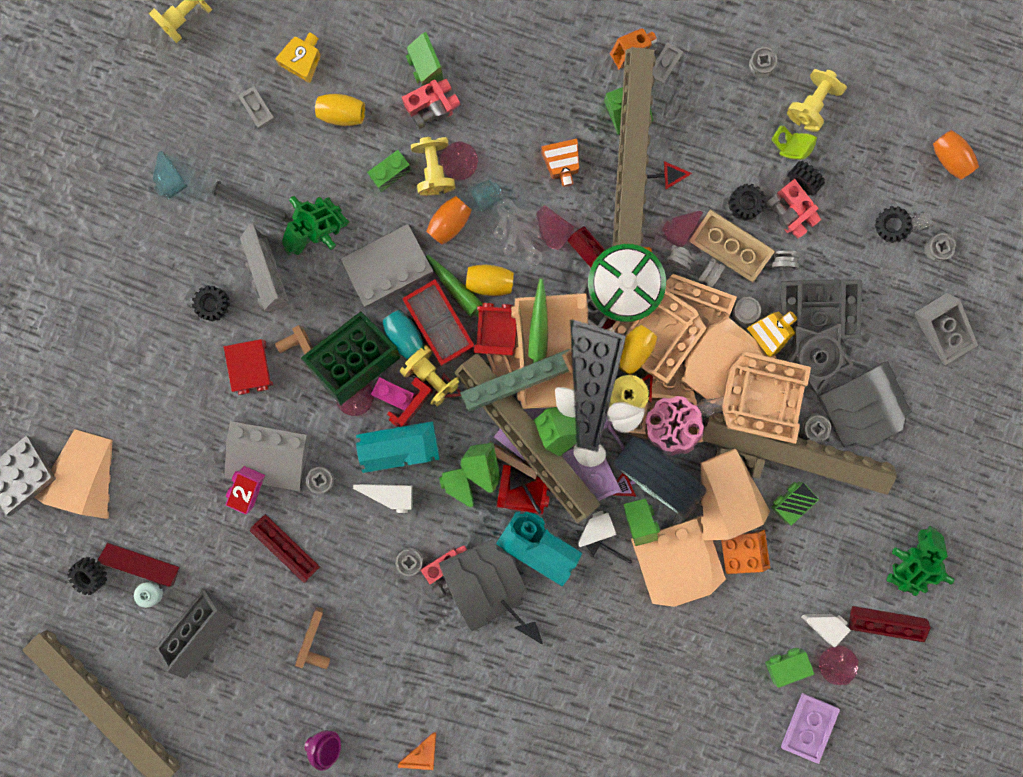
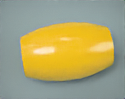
[315,94,365,126]
[466,264,514,296]
[618,325,657,375]

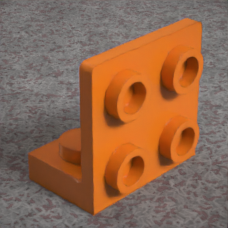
[721,530,771,574]

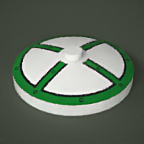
[588,244,666,322]

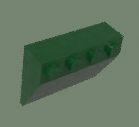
[301,311,400,406]

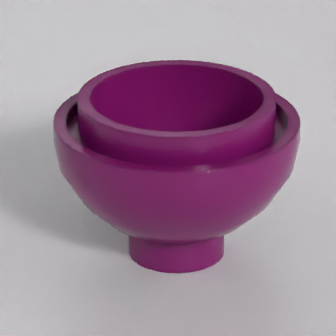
[305,730,341,771]

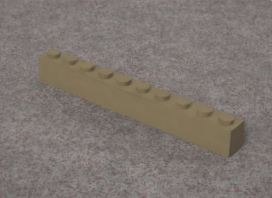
[612,47,656,246]
[454,353,601,523]
[702,412,897,495]
[22,630,180,777]

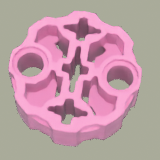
[646,396,704,456]

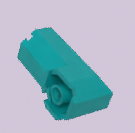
[356,421,440,473]
[496,512,583,586]

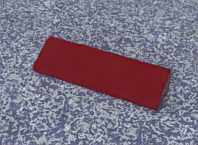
[567,226,605,268]
[250,514,320,583]
[97,543,180,587]
[848,606,931,642]

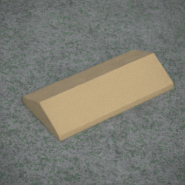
[689,209,775,282]

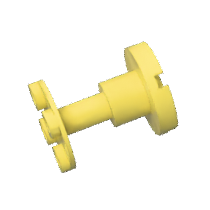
[148,0,212,43]
[787,69,847,132]
[411,137,456,196]
[400,345,460,407]
[610,375,648,408]

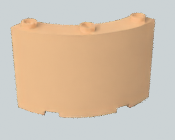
[511,293,588,409]

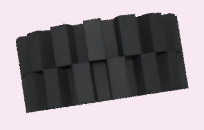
[788,161,825,196]
[728,183,766,221]
[875,206,913,243]
[192,286,230,321]
[68,557,107,595]

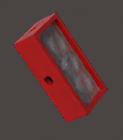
[402,279,474,367]

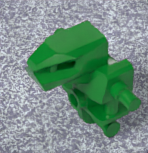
[282,196,350,256]
[886,526,954,596]

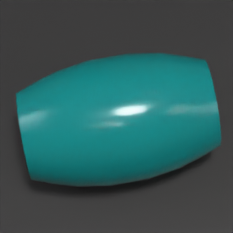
[383,310,425,360]

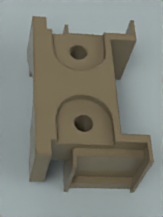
[715,445,765,479]

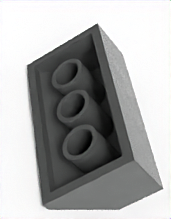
[155,589,234,679]

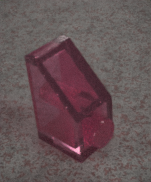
[536,205,575,250]
[661,211,703,247]

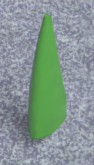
[426,255,483,318]
[528,279,548,363]

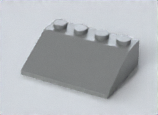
[239,223,290,313]
[341,224,434,309]
[224,421,311,491]

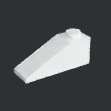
[353,484,413,513]

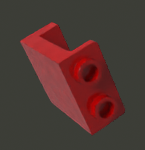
[474,303,517,356]
[223,339,273,395]
[387,377,434,427]
[497,464,550,514]

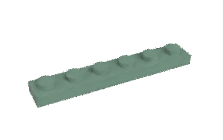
[460,349,570,412]

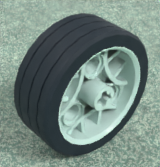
[613,437,706,518]

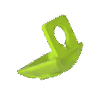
[771,125,817,160]

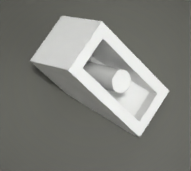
[577,511,616,548]
[801,614,851,647]

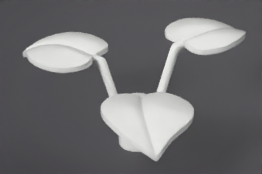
[555,387,645,467]

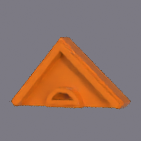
[398,732,436,770]

